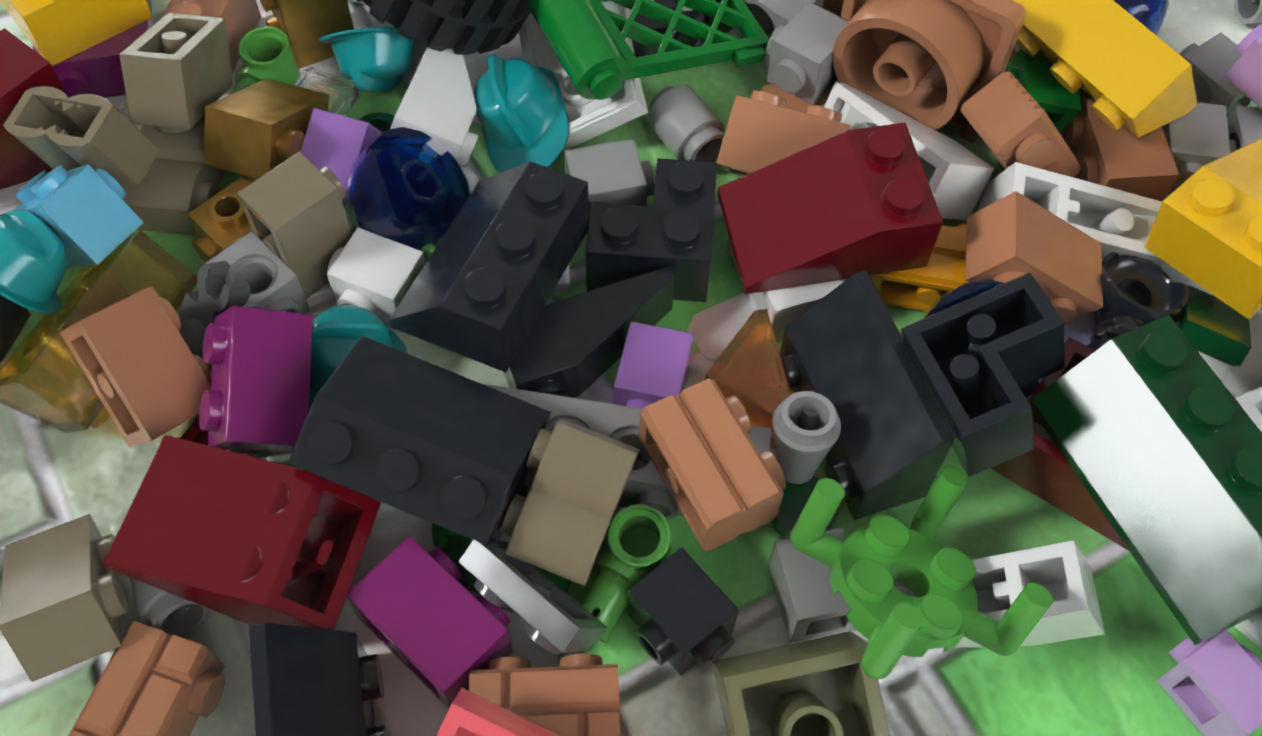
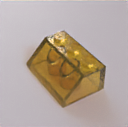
[0,230,197,433]

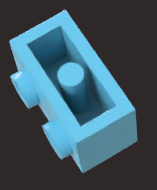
[14,164,144,268]

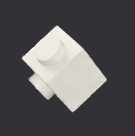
[327,228,426,333]

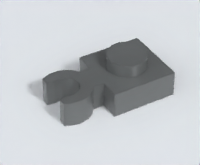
[178,261,250,372]

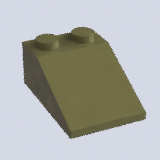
[712,631,890,736]

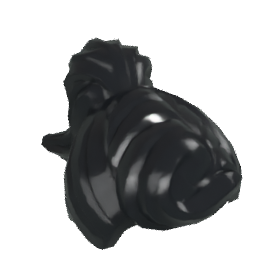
[1086,252,1189,351]

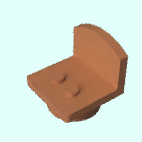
[832,0,1026,144]

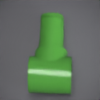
[229,26,302,95]
[580,504,671,644]

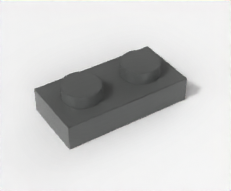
[458,540,608,654]

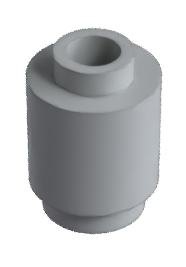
[647,85,724,162]

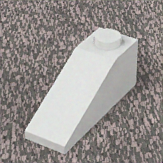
[380,48,479,184]
[824,81,995,220]
[978,162,1169,266]
[894,540,1105,649]

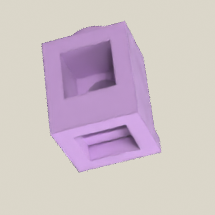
[1157,630,1262,736]

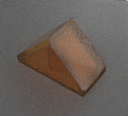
[705,309,791,450]

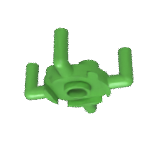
[790,466,1053,680]

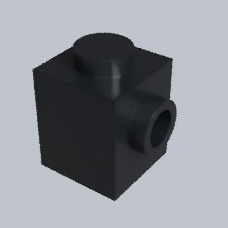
[627,547,739,676]

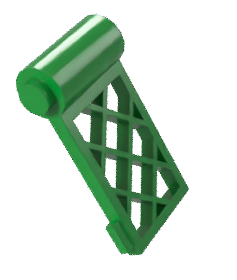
[528,0,769,100]

